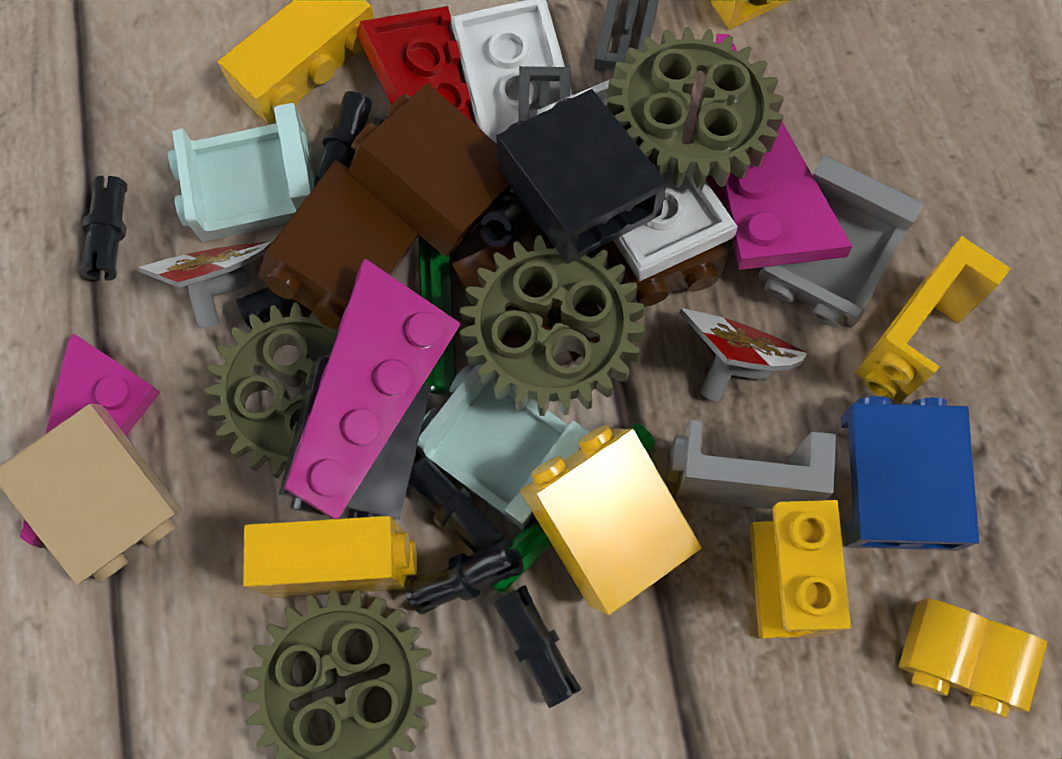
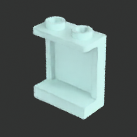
[168,103,315,242]
[417,364,589,530]

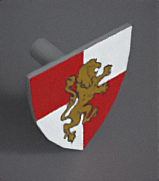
[138,241,272,328]
[679,308,807,401]

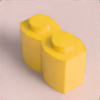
[898,598,1048,719]

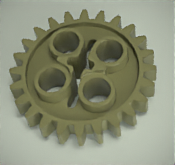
[606,27,784,190]
[460,236,645,416]
[204,302,339,479]
[242,590,437,759]

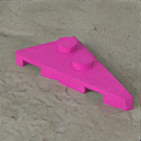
[20,333,160,548]

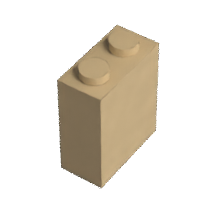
[0,404,183,586]

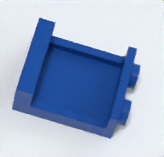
[841,396,979,551]

